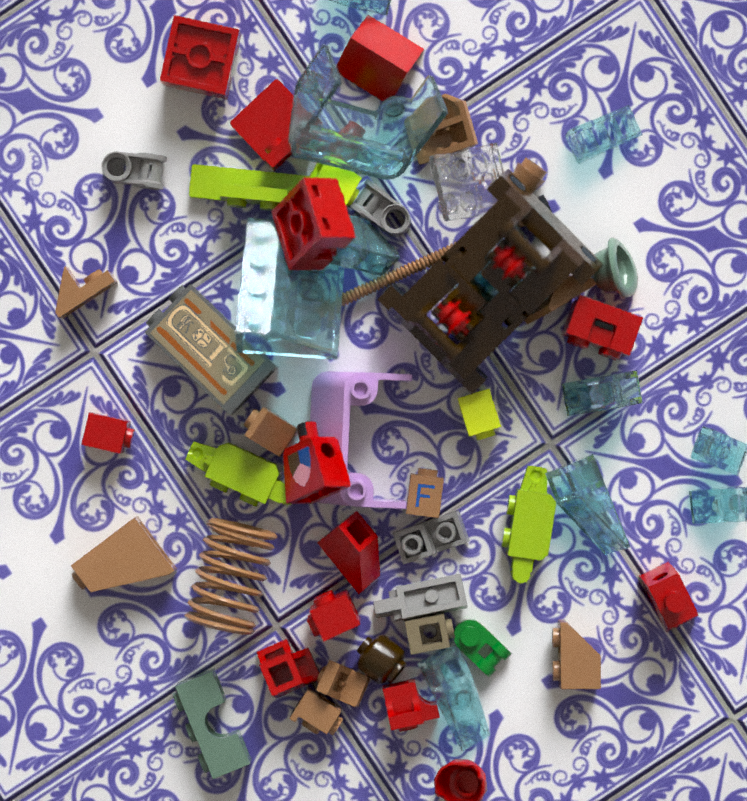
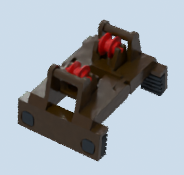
[377,169,603,394]

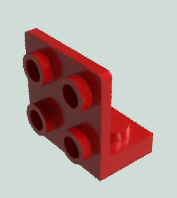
[230,79,322,172]

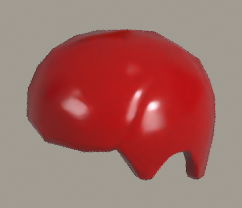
[434,759,487,801]

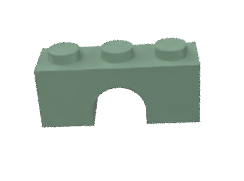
[173,668,252,779]

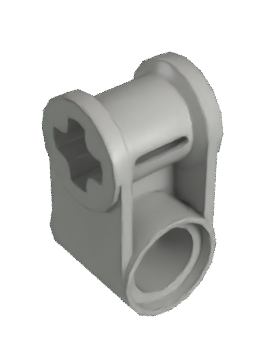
[101,151,167,190]
[348,179,411,237]

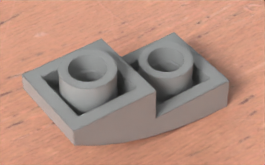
[393,510,469,564]

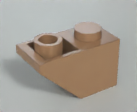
[243,407,297,457]
[552,620,601,689]

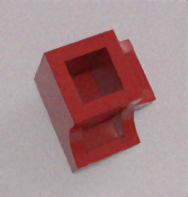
[256,639,320,698]
[382,678,440,732]

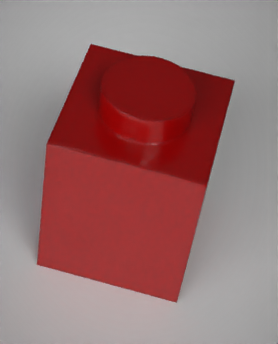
[81,412,135,454]

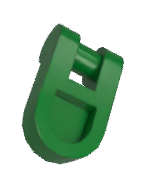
[454,619,512,678]

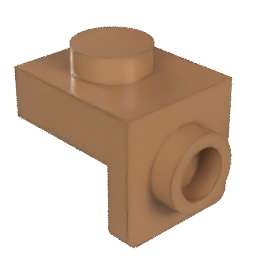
[316,660,370,708]

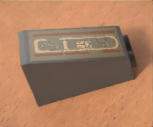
[144,284,278,415]

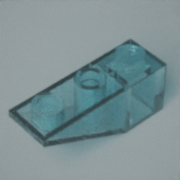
[545,454,630,555]
[417,647,490,751]

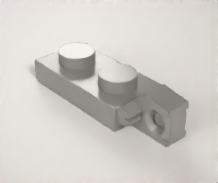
[373,574,468,621]

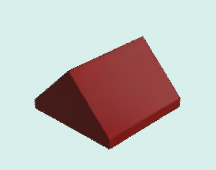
[334,15,424,106]

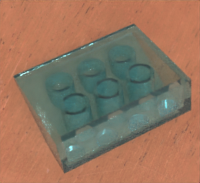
[235,218,346,359]

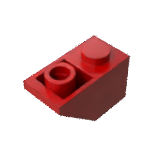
[317,511,380,594]

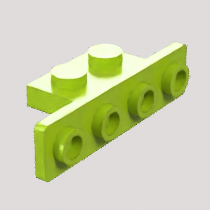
[189,164,309,211]

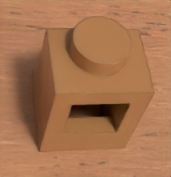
[289,687,343,736]

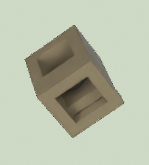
[405,613,455,655]

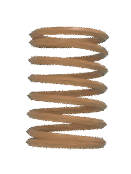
[184,518,277,635]

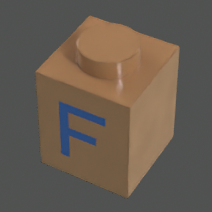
[406,468,444,518]

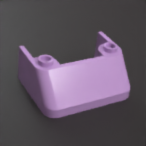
[310,371,412,509]

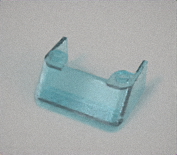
[288,44,448,180]

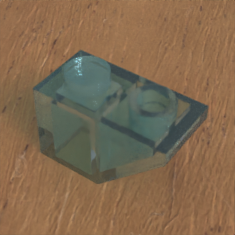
[330,215,400,276]
[562,370,643,416]

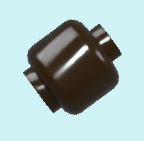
[356,635,407,684]

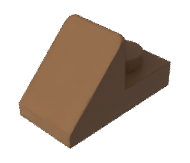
[55,266,118,319]

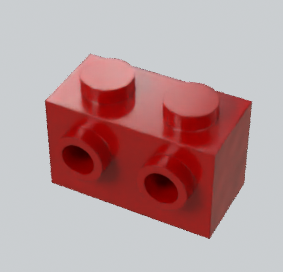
[307,589,361,642]

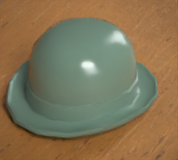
[592,237,638,298]

